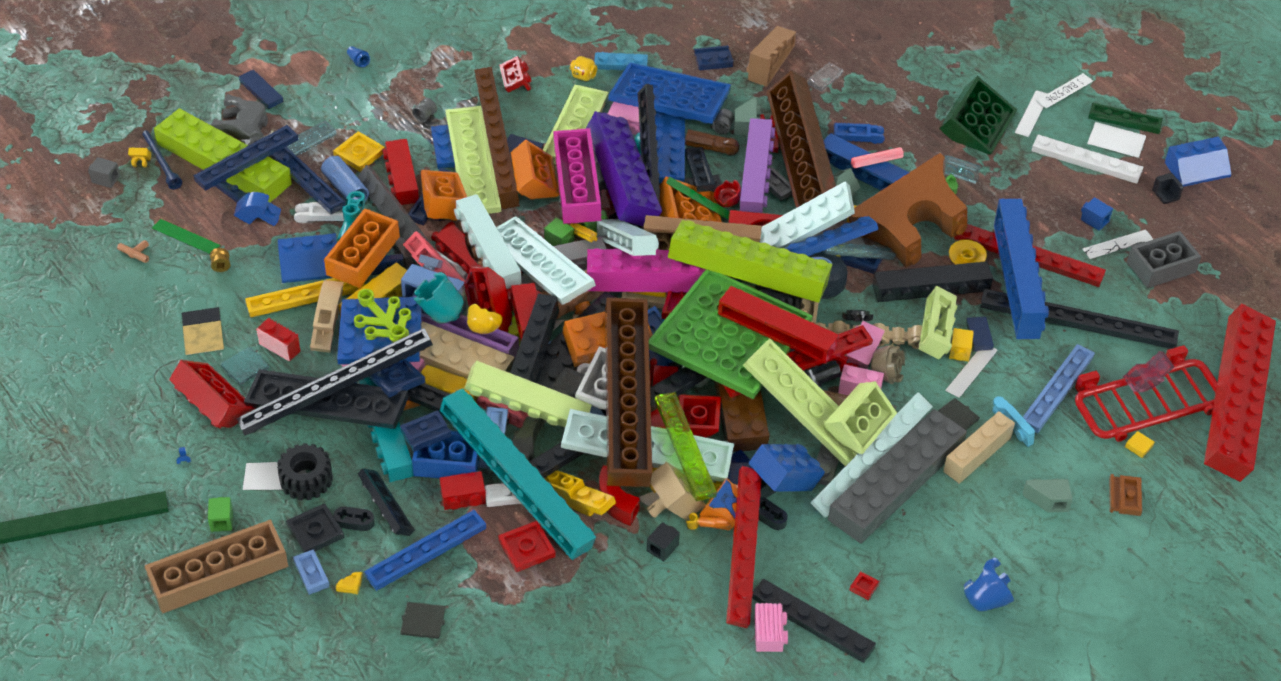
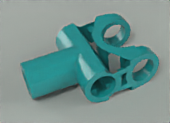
[337,191,365,242]

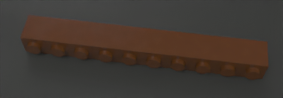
[474,66,520,210]

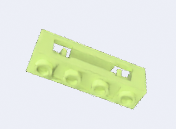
[919,286,957,359]

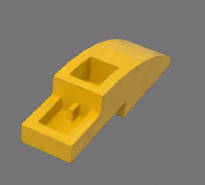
[544,470,616,517]

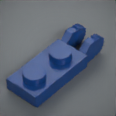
[833,123,885,144]

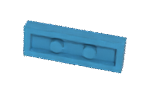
[594,52,648,70]

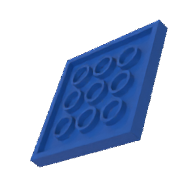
[337,297,422,365]

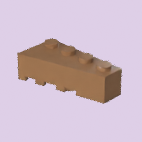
[747,26,796,86]

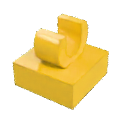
[128,148,152,168]

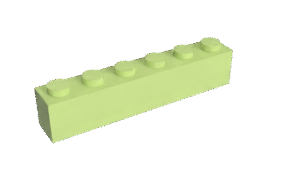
[464,361,592,427]

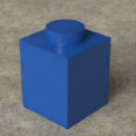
[1081,197,1113,231]

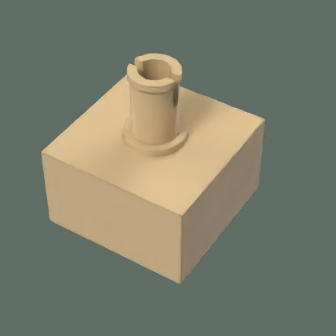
[647,461,706,521]

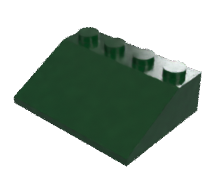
[939,76,1018,155]

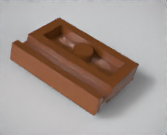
[1109,474,1142,516]

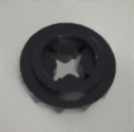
[842,310,874,321]

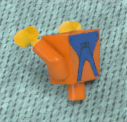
[686,478,738,531]

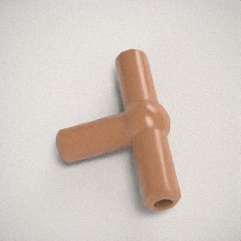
[117,240,149,263]

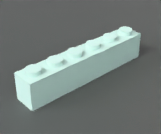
[454,194,521,289]
[597,219,658,256]

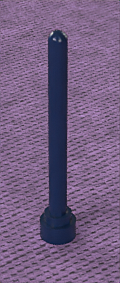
[142,130,183,190]

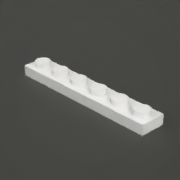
[1032,135,1143,184]

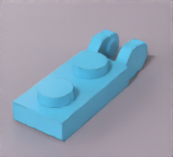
[992,396,1035,447]

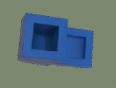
[234,192,281,226]

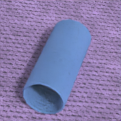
[321,156,369,201]

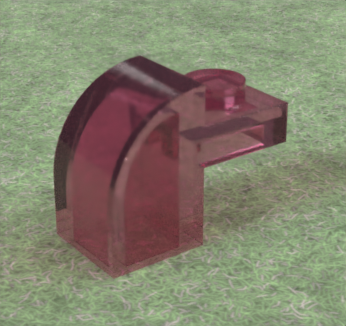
[1123,351,1174,392]

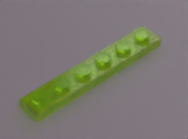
[655,392,717,501]

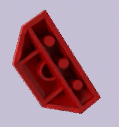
[464,267,512,333]

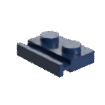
[694,45,733,71]
[400,410,452,452]

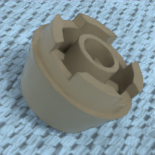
[871,344,905,384]

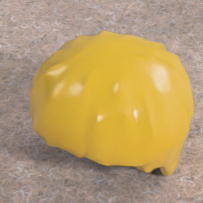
[467,304,502,334]

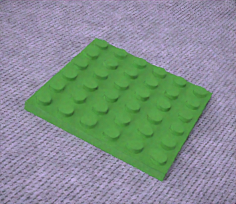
[649,269,813,399]

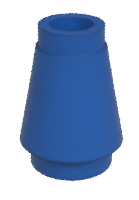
[347,46,370,67]

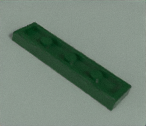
[1088,102,1163,134]

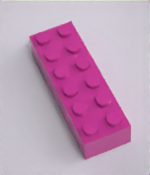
[553,128,601,224]
[587,248,706,292]

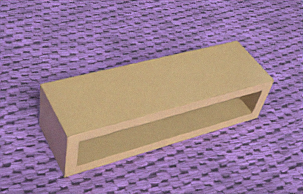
[943,411,1015,484]

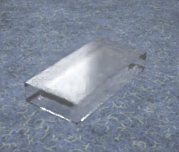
[808,62,843,92]

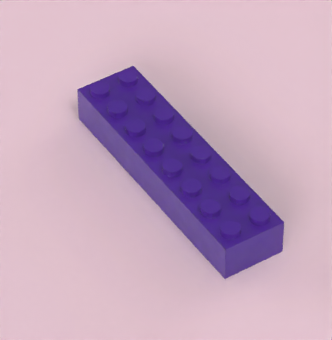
[586,111,662,226]

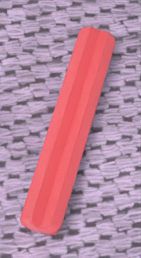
[851,147,904,168]

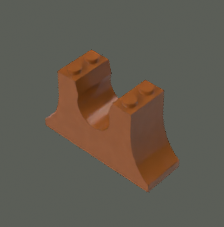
[849,153,967,268]

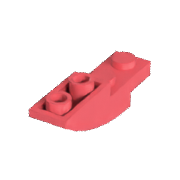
[403,231,465,282]

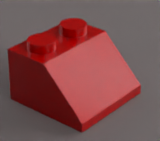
[677,395,721,438]

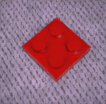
[498,521,556,573]

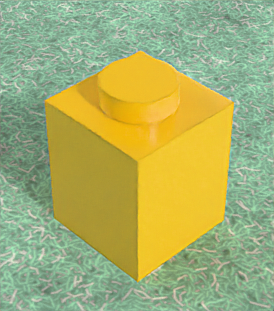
[949,328,973,362]

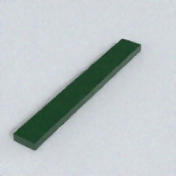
[0,491,169,544]

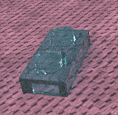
[945,155,981,184]

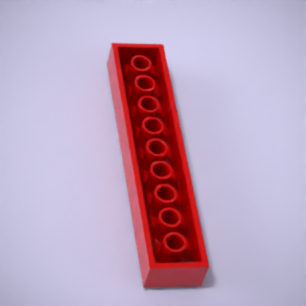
[1204,303,1276,482]

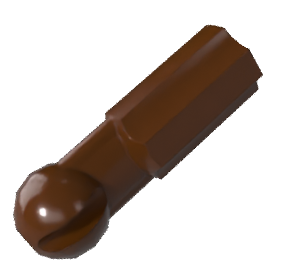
[685,129,740,156]

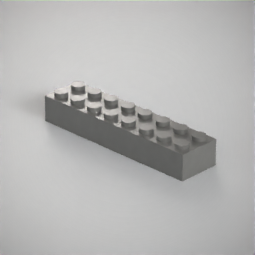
[828,409,967,544]

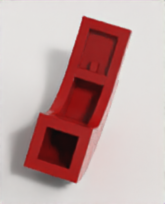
[599,465,640,526]

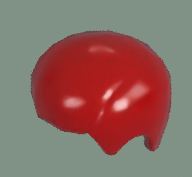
[714,180,742,207]

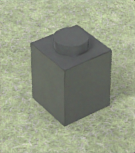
[88,157,120,188]

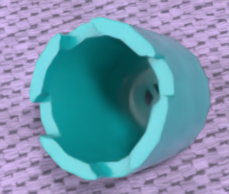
[414,272,464,324]

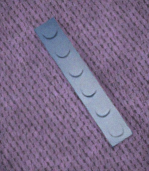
[1023,344,1095,433]

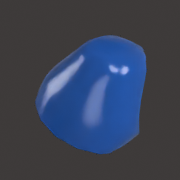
[964,557,1014,611]

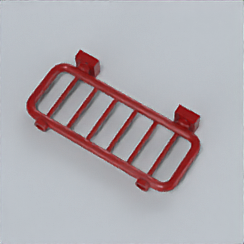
[1075,345,1217,442]

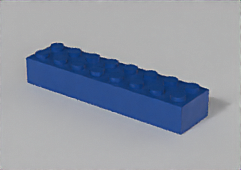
[993,199,1049,339]

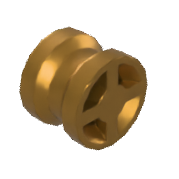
[210,248,231,272]

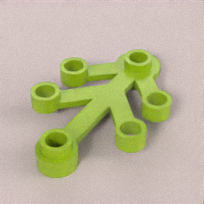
[354,289,412,342]

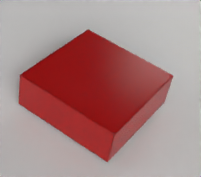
[849,571,880,600]

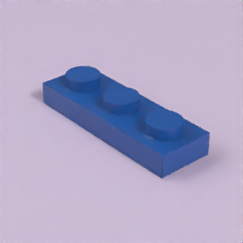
[431,125,455,169]

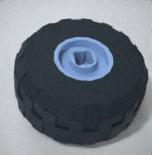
[808,251,848,299]

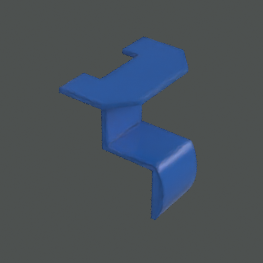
[176,447,191,464]

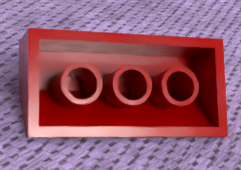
[169,360,256,428]

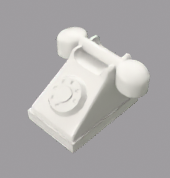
[575,346,606,410]

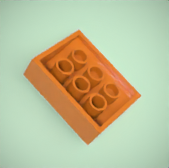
[659,177,722,222]

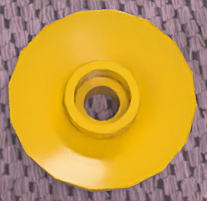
[949,240,987,264]

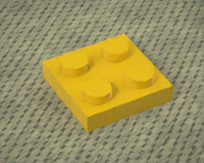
[333,131,385,172]

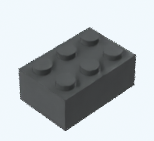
[1127,231,1201,288]

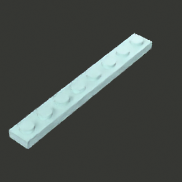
[810,392,933,518]

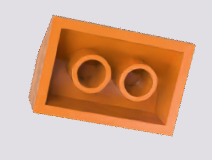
[511,140,560,199]

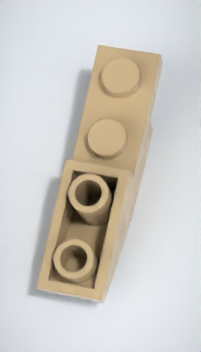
[310,280,344,353]

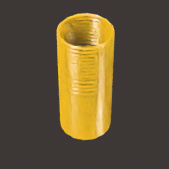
[421,365,479,403]

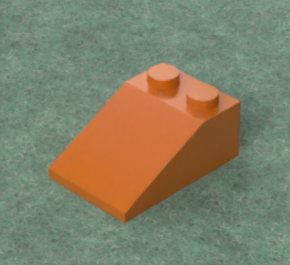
[421,170,467,221]

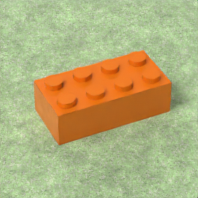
[324,208,400,288]
[562,312,653,367]

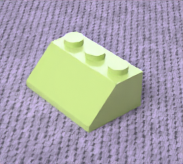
[824,381,897,454]

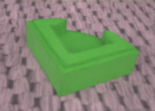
[945,174,958,195]

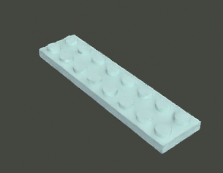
[496,216,596,305]
[561,409,734,482]

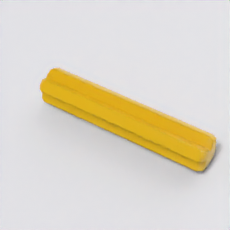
[570,223,598,243]

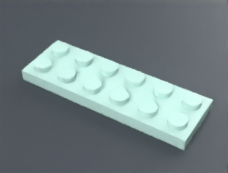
[760,181,855,248]

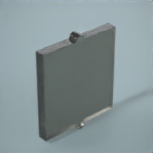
[938,398,980,430]
[401,602,446,639]

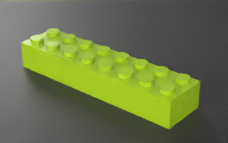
[154,108,292,203]
[668,220,833,303]

